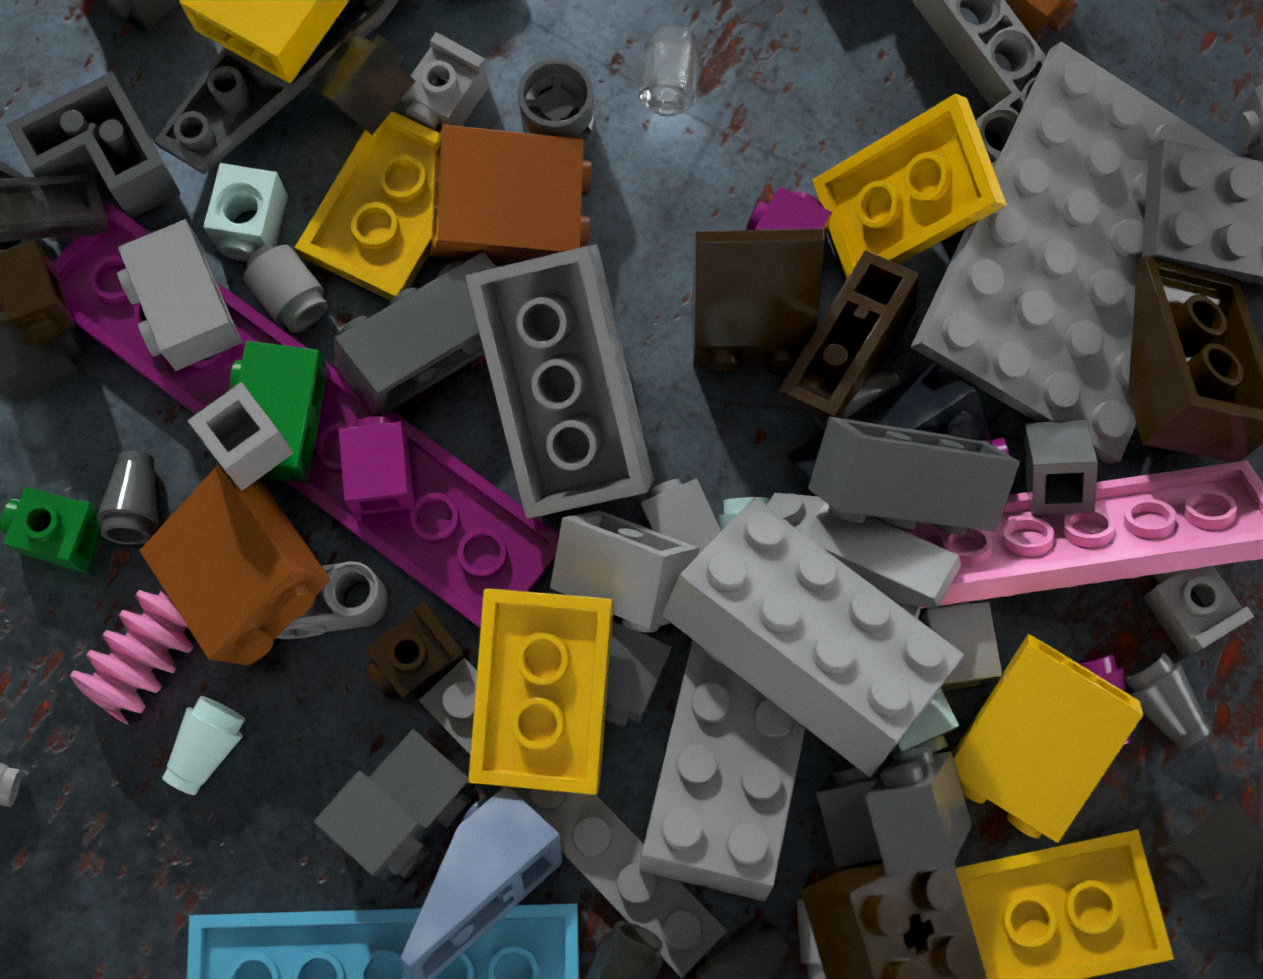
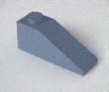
[400,786,563,979]

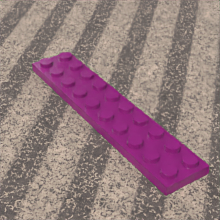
[53,202,560,631]

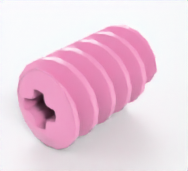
[69,588,193,725]

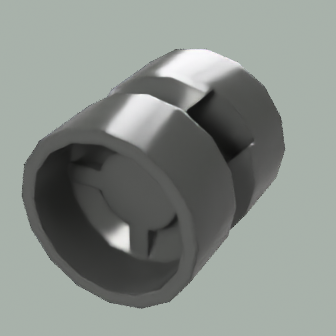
[517,58,596,155]

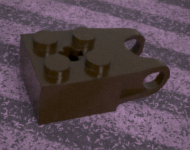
[800,859,986,979]

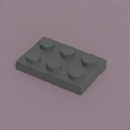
[1142,139,1263,285]

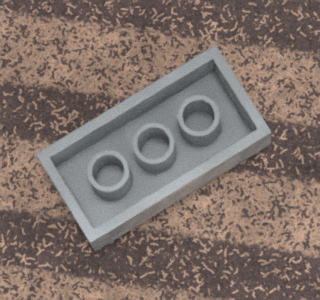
[465,244,654,519]
[662,497,965,778]
[639,640,805,902]

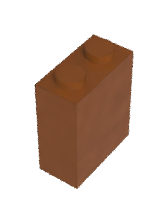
[430,124,592,264]
[139,464,331,666]

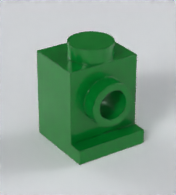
[0,486,101,573]

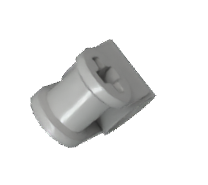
[277,561,390,639]

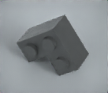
[6,71,182,219]
[313,729,476,882]
[816,747,972,876]

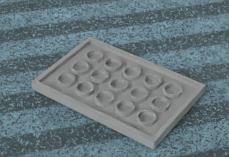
[911,42,1238,465]

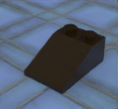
[691,228,824,373]
[1128,255,1263,462]

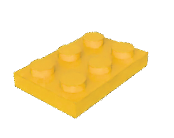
[812,94,1007,280]
[294,106,440,301]
[468,588,615,795]
[955,829,1174,979]

